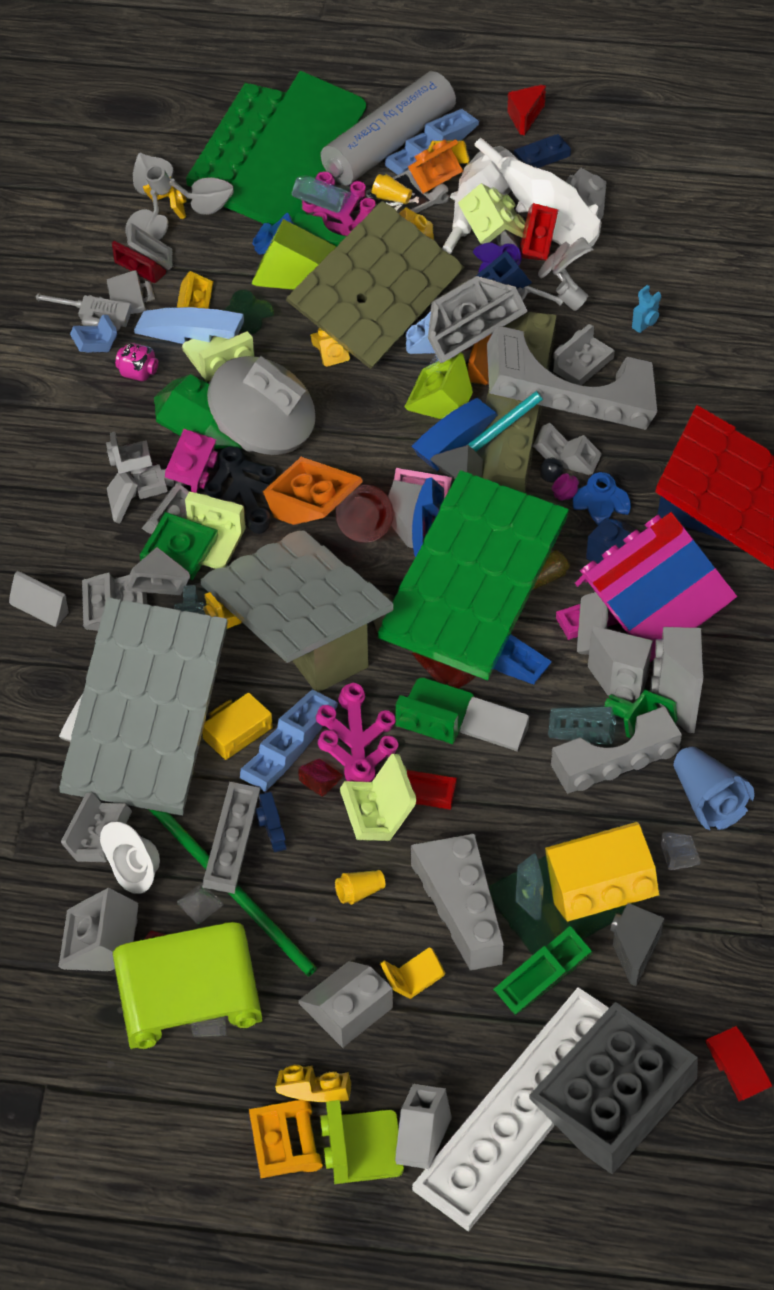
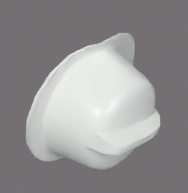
[100,822,160,893]

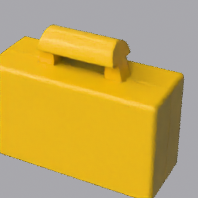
[202,693,273,760]

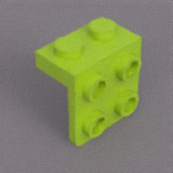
[320,1100,404,1184]

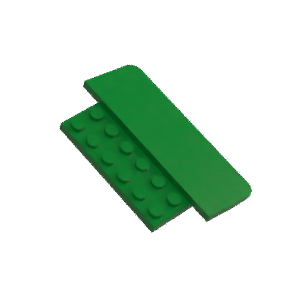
[186,71,366,225]

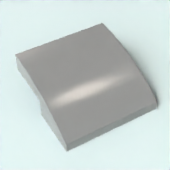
[82,572,147,631]

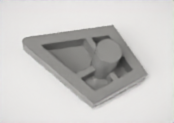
[106,472,138,524]

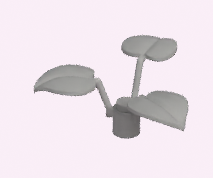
[125,153,234,244]
[517,237,593,311]

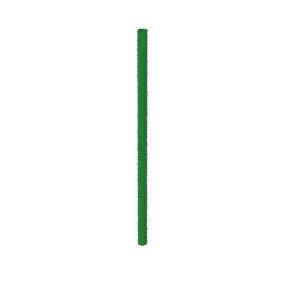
[148,809,317,977]

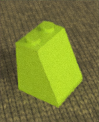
[251,219,336,290]

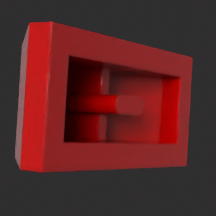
[507,85,546,135]

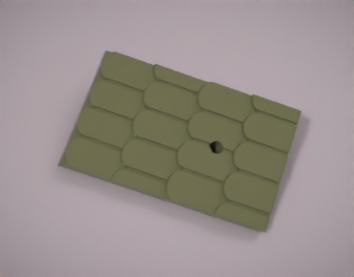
[286,201,464,369]

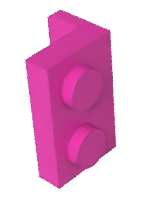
[165,429,218,493]

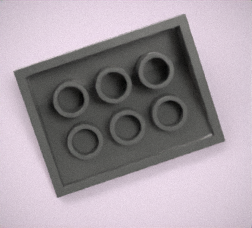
[529,1002,698,1175]

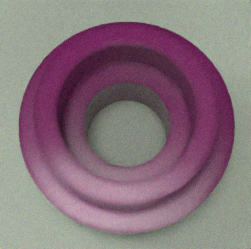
[552,473,579,501]

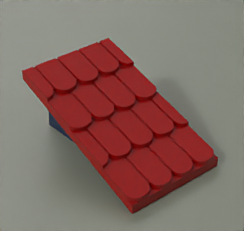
[656,405,774,570]

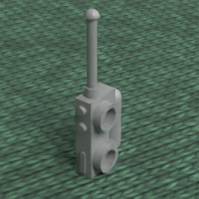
[36,293,132,331]

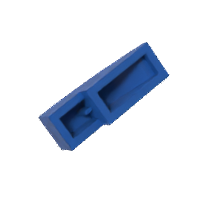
[411,398,498,471]

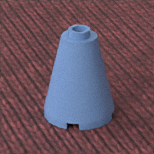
[674,747,754,830]

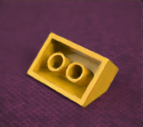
[545,822,659,922]

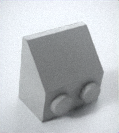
[588,626,653,703]
[58,888,138,971]
[298,961,393,1048]

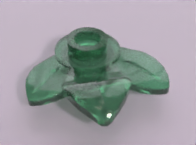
[223,290,274,334]

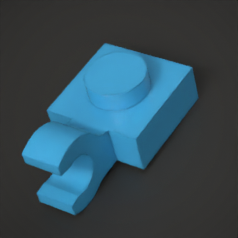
[632,285,661,333]

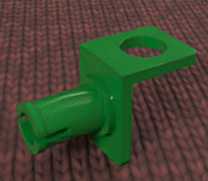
[604,690,678,739]

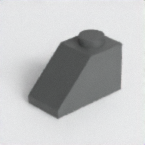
[610,903,665,986]

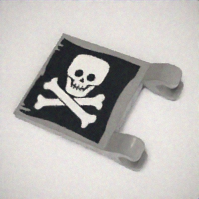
[365,169,449,214]

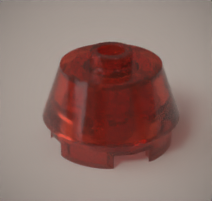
[336,484,393,543]

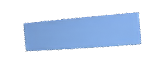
[134,307,244,344]

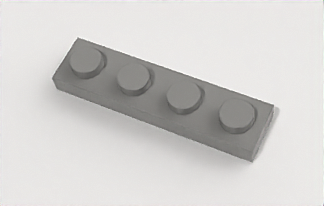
[203,782,260,894]

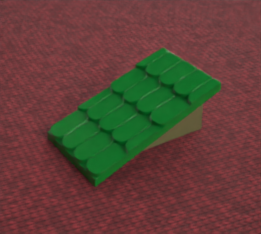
[378,470,569,681]

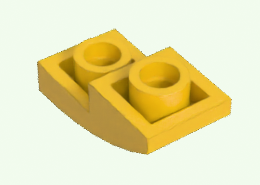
[275,1065,352,1102]

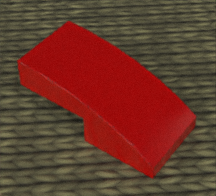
[705,1026,772,1102]

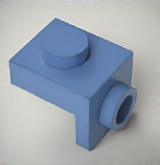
[70,315,117,353]

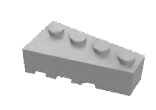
[411,834,503,970]

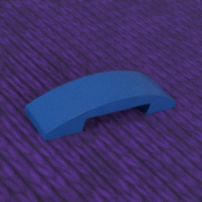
[412,477,445,557]

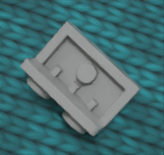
[566,168,607,220]
[553,324,615,385]
[106,432,152,474]
[61,793,132,862]

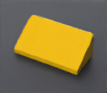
[177,271,213,309]

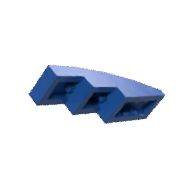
[494,634,552,685]

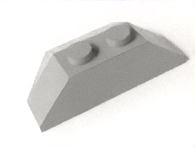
[428,276,528,363]

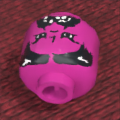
[115,343,158,382]

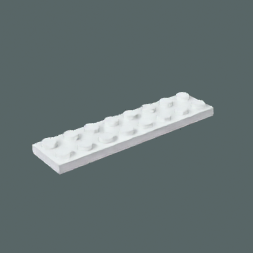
[412,988,609,1232]

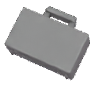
[107,270,155,314]

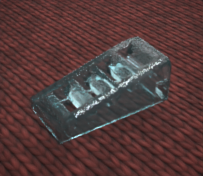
[548,707,616,744]

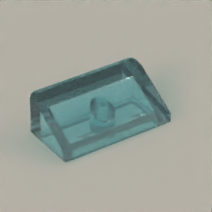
[292,175,351,213]
[515,853,544,921]

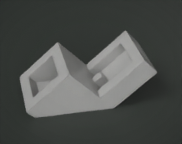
[533,423,602,475]

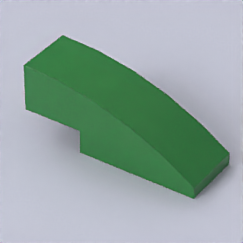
[493,926,593,1015]

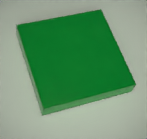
[139,512,218,580]

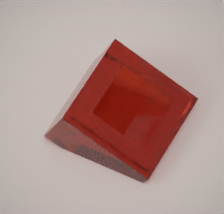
[298,758,343,797]

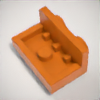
[408,139,463,194]

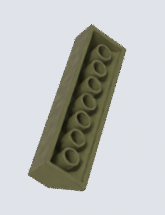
[476,312,557,493]

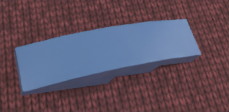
[385,109,479,175]
[240,689,338,792]

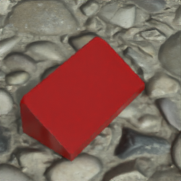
[520,203,558,261]

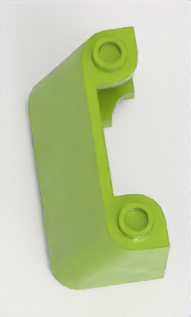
[112,922,263,1049]

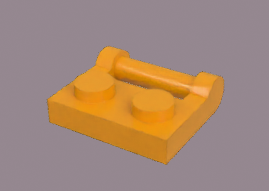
[249,1100,323,1178]

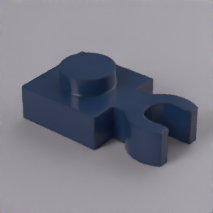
[255,792,286,853]

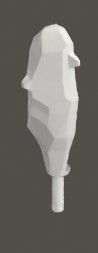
[475,138,602,246]
[442,146,518,254]

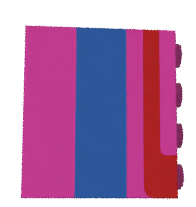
[575,512,737,662]

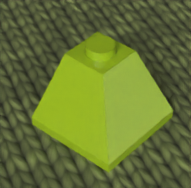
[405,352,473,419]

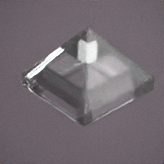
[177,883,223,924]

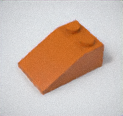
[263,457,363,525]

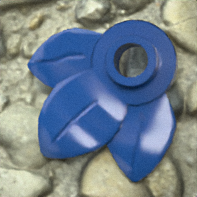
[252,212,294,255]
[573,472,631,525]

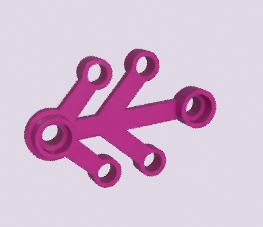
[302,172,376,236]
[316,683,398,782]

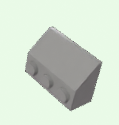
[651,627,703,733]

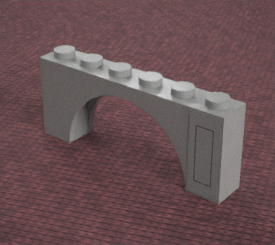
[487,325,657,430]

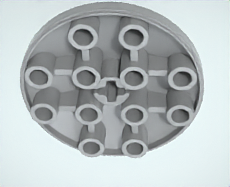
[207,356,315,455]

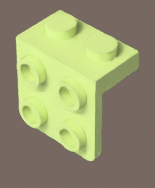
[458,183,526,244]
[182,331,254,382]
[185,491,246,569]
[340,754,416,841]

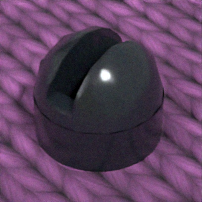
[540,457,563,482]

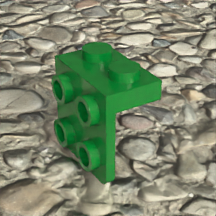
[395,678,474,744]

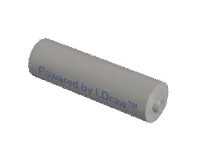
[321,71,456,186]

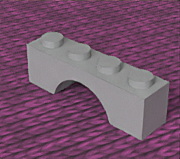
[551,707,682,794]

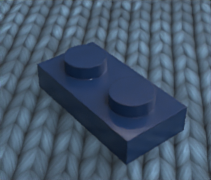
[514,134,571,168]

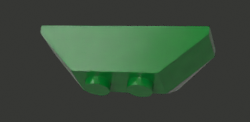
[154,374,243,450]

